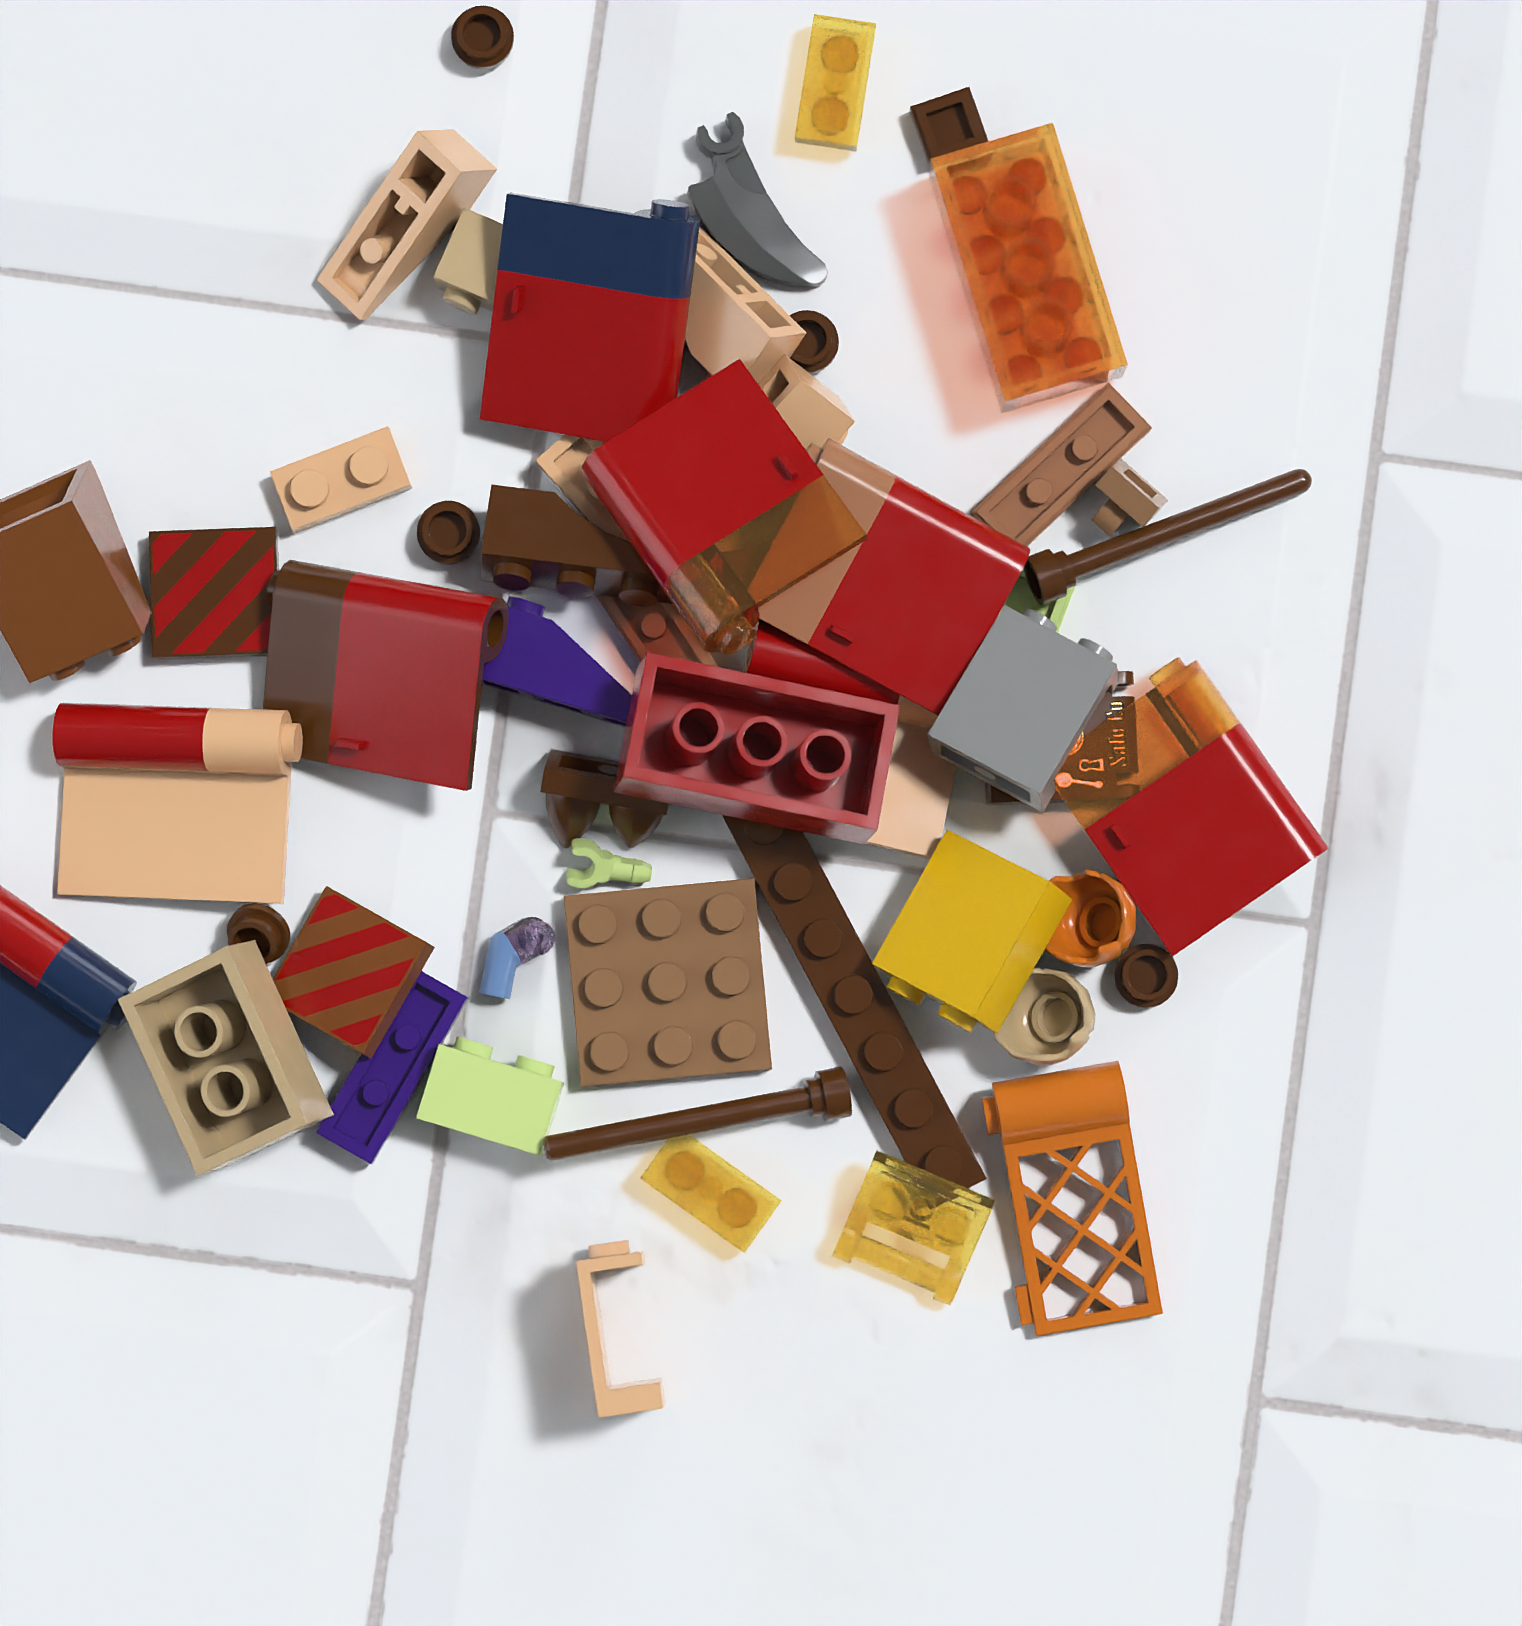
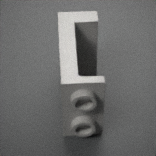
[927,605,1119,813]

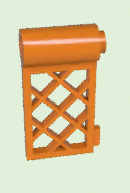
[981,1060,1163,1336]

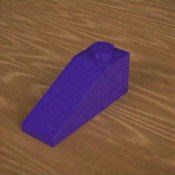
[482,596,632,727]

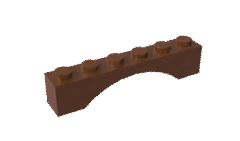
[481,484,774,620]

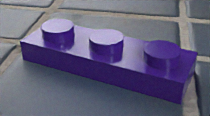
[316,971,469,1165]

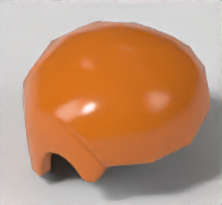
[1044,869,1136,967]

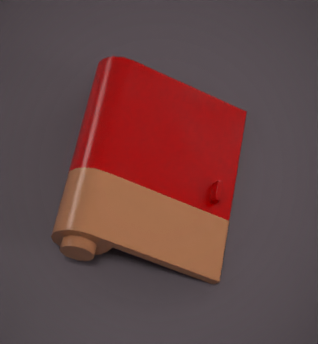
[739,438,1031,716]

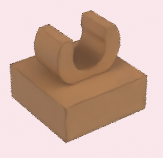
[1091,459,1169,537]

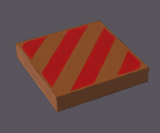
[273,886,435,1059]

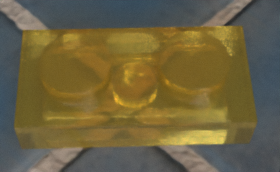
[795,14,876,152]
[640,1135,782,1253]

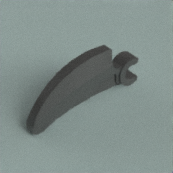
[687,112,829,288]

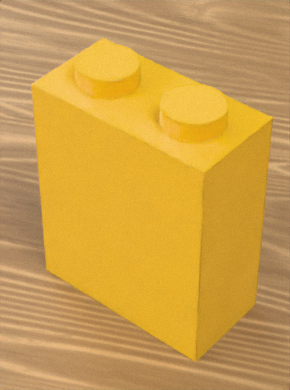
[872,830,1073,1034]

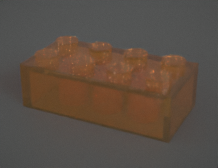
[928,122,1128,414]

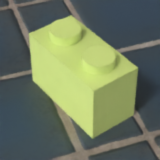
[416,1036,565,1156]

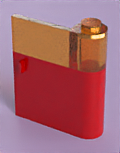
[581,359,867,655]
[1054,656,1329,957]

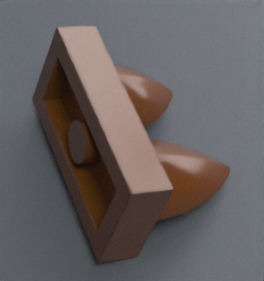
[540,749,669,848]

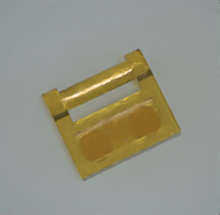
[831,1150,995,1306]

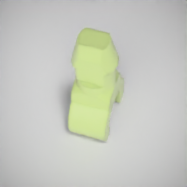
[566,838,652,888]

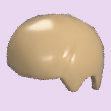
[993,968,1096,1065]

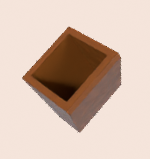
[0,460,152,684]

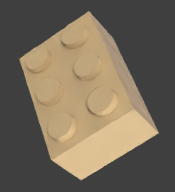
[118,940,334,1176]

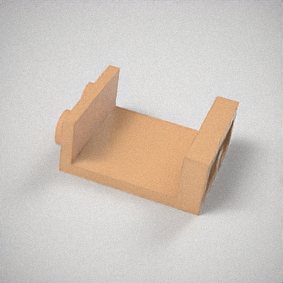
[576,1240,666,1418]

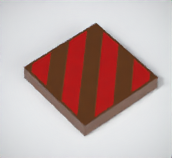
[149,526,279,660]

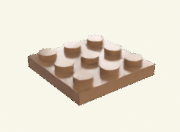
[564,878,772,1087]

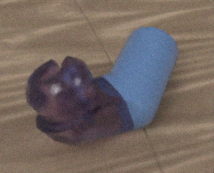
[479,917,555,999]

